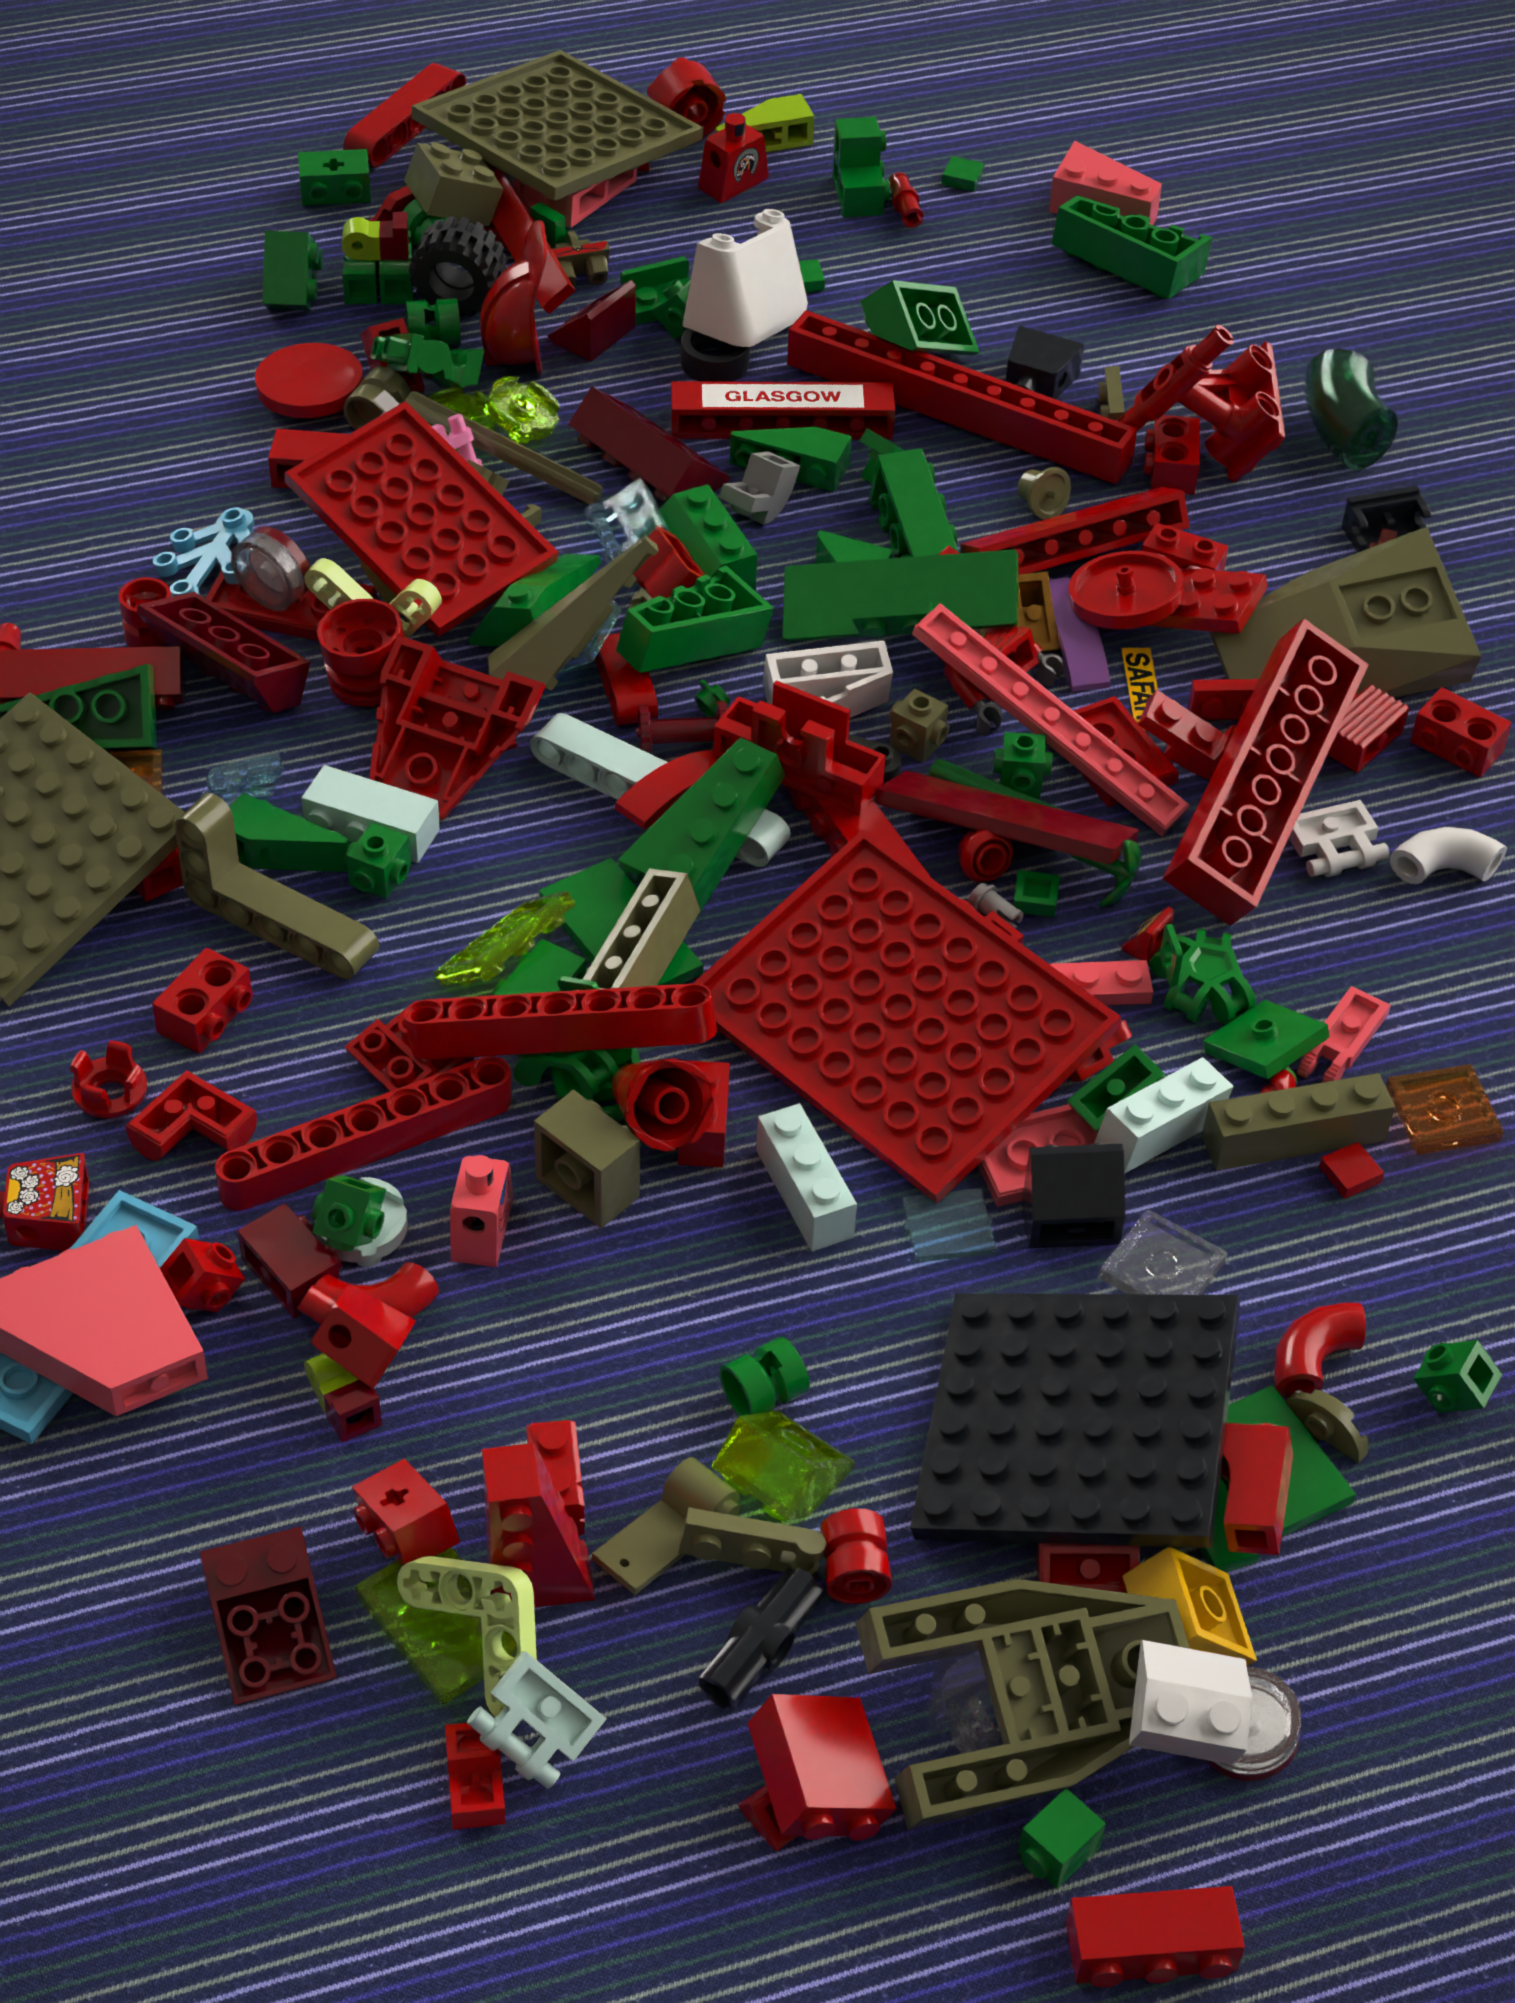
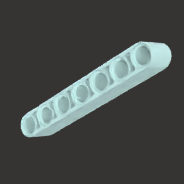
[530,713,791,867]

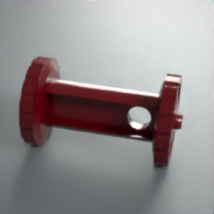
[636,701,727,754]

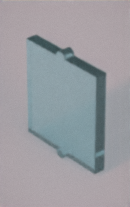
[901,1188,996,1263]

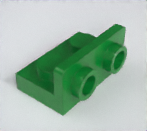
[620,256,689,325]

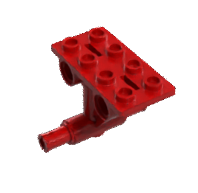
[1116,325,1285,483]

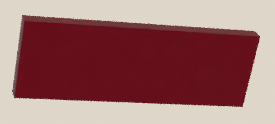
[875,770,1139,864]

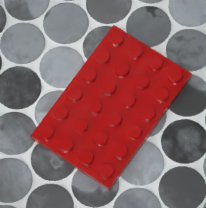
[284,401,559,637]

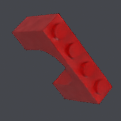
[1220,1423,1293,1555]

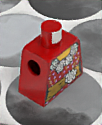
[0,1153,90,1251]

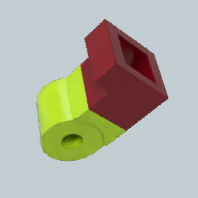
[342,212,409,261]
[304,1353,382,1443]

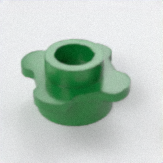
[694,679,731,717]

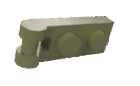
[678,1507,826,1579]

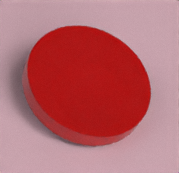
[255,343,363,418]
[1069,551,1184,629]

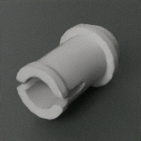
[968,883,1024,929]

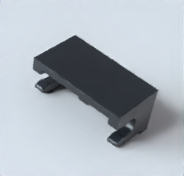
[1341,485,1431,553]

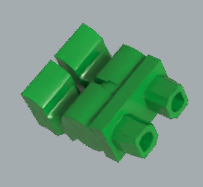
[342,231,413,304]
[371,333,485,388]

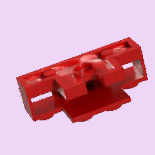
[713,680,886,815]

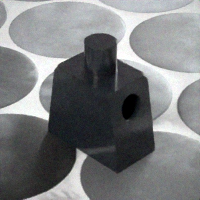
[1006,326,1084,399]

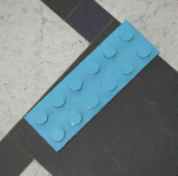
[0,1190,199,1444]

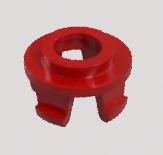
[70,1040,147,1118]

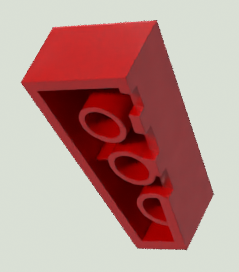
[482,1443,595,1608]

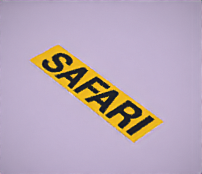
[1121,648,1158,730]

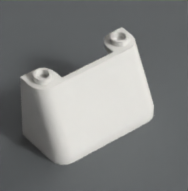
[682,209,808,347]

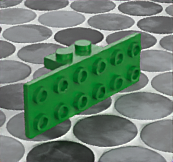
[783,550,1018,642]

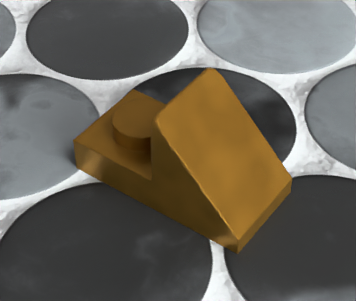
[1017,571,1059,653]

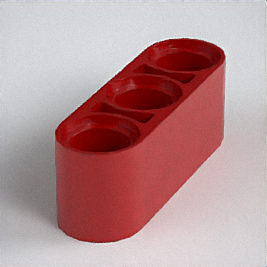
[593,633,658,727]

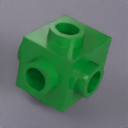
[652,278,691,339]
[993,732,1053,799]
[344,823,411,899]
[312,1175,386,1251]
[1413,1340,1502,1413]

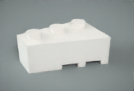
[763,641,893,718]

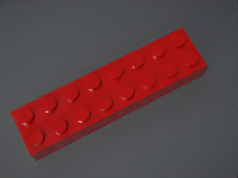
[1162,618,1369,926]

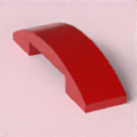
[615,750,719,829]

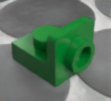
[530,202,579,249]

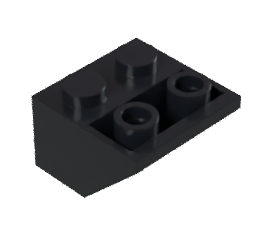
[1021,1143,1125,1249]

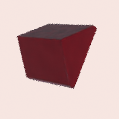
[547,280,636,362]

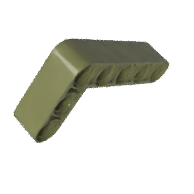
[175,793,380,980]

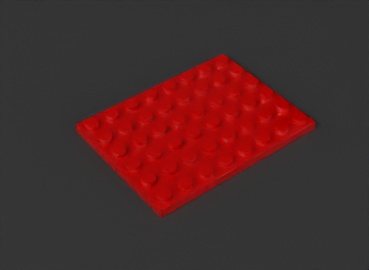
[694,829,1122,1204]

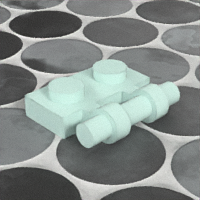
[467,1651,607,1789]

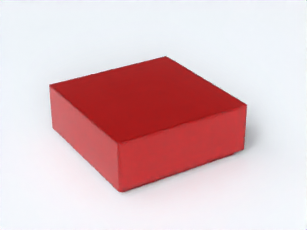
[1319,1141,1384,1199]

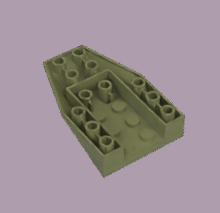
[1209,527,1481,698]

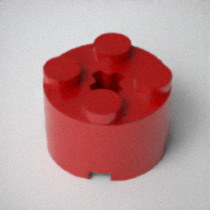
[647,57,726,138]

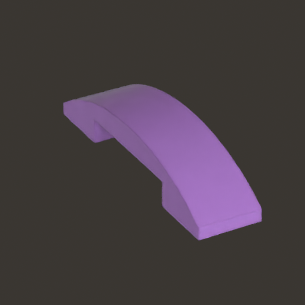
[1049,577,1111,692]

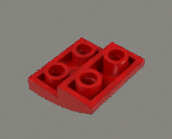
[344,1000,475,1092]

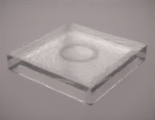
[1099,1209,1228,1295]

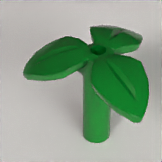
[1070,840,1142,907]

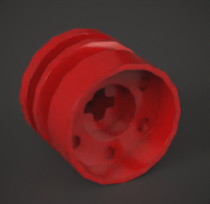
[317,599,405,706]

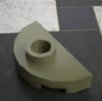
[1285,1389,1368,1464]

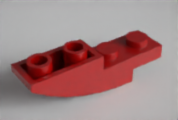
[1138,690,1236,780]

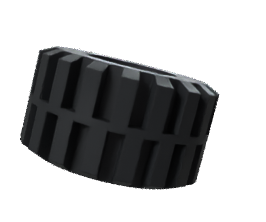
[409,216,507,317]

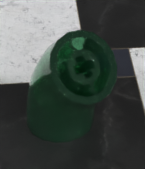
[1305,349,1398,470]

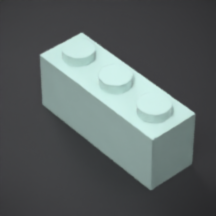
[301,765,440,863]
[1094,1057,1234,1174]
[756,1103,857,1252]

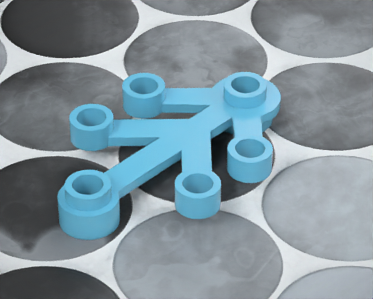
[153,508,255,597]

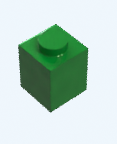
[1018,1788,1106,1889]

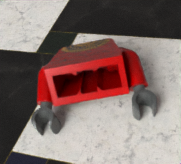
[938,626,1063,736]

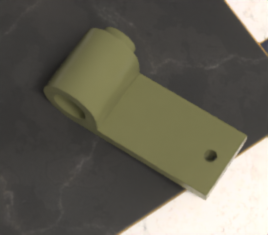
[591,1457,741,1595]

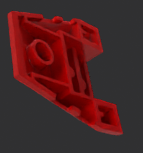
[369,635,546,820]

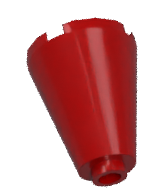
[612,1058,715,1152]

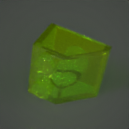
[711,1410,856,1522]

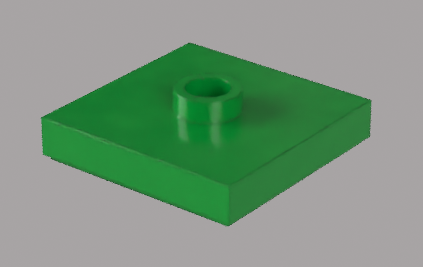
[1203,999,1330,1079]

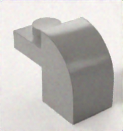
[719,452,800,525]

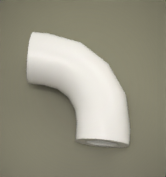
[1390,827,1507,884]

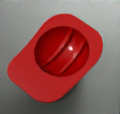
[480,220,547,375]

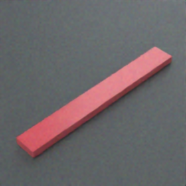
[912,603,1190,837]

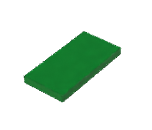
[539,858,703,986]

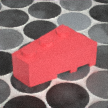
[1049,141,1162,225]

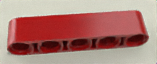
[343,63,466,167]

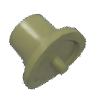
[1018,467,1071,520]

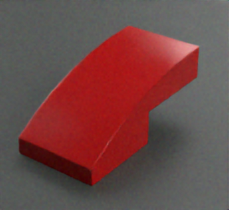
[445,1723,506,1830]

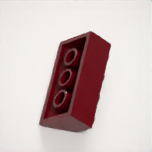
[568,386,731,503]
[137,592,311,713]

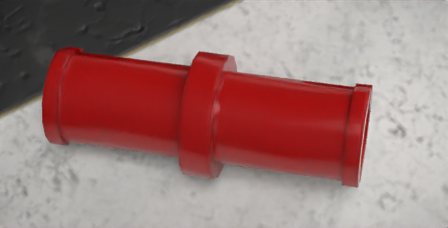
[888,172,924,228]

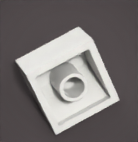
[1129,1640,1252,1765]

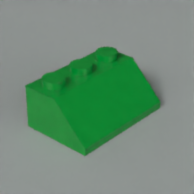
[860,280,980,356]
[638,484,757,590]

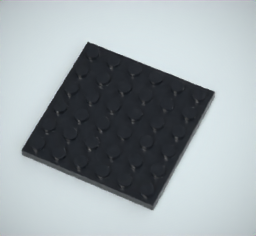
[910,1293,1240,1548]

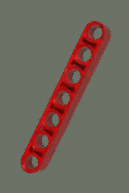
[403,983,717,1060]
[215,1056,512,1211]

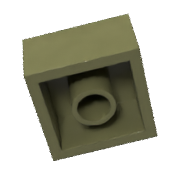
[404,143,503,226]
[534,1090,640,1229]

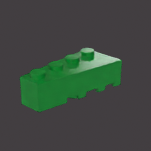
[1051,195,1213,299]
[868,448,959,558]
[616,566,774,673]
[0,663,157,750]
[618,737,786,914]

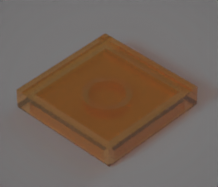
[1386,1064,1504,1155]

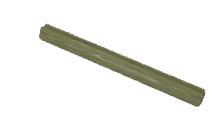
[405,391,603,506]

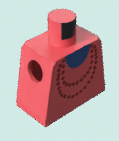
[450,1155,513,1267]

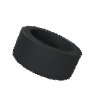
[680,328,750,382]

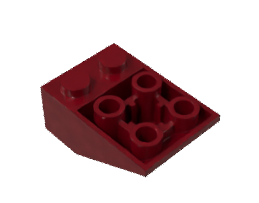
[199,1526,337,1705]

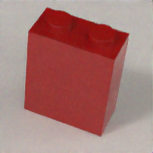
[747,1694,897,1841]

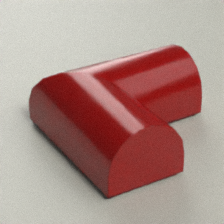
[125,1070,257,1161]

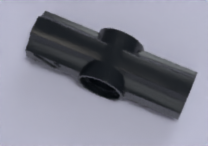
[699,1568,823,1709]

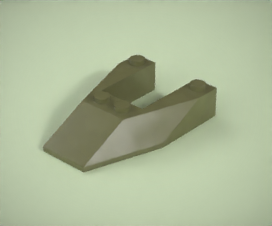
[855,1579,1190,1830]

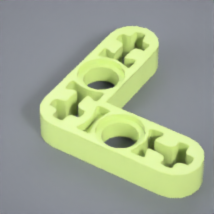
[304,558,442,638]
[397,1556,537,1717]

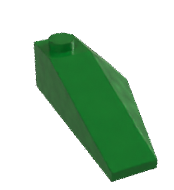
[468,554,602,647]

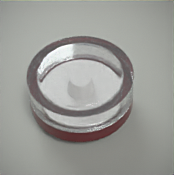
[231,526,310,611]
[1206,1667,1301,1781]

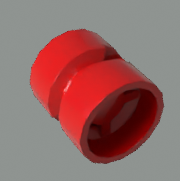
[118,577,171,647]
[820,1508,892,1604]

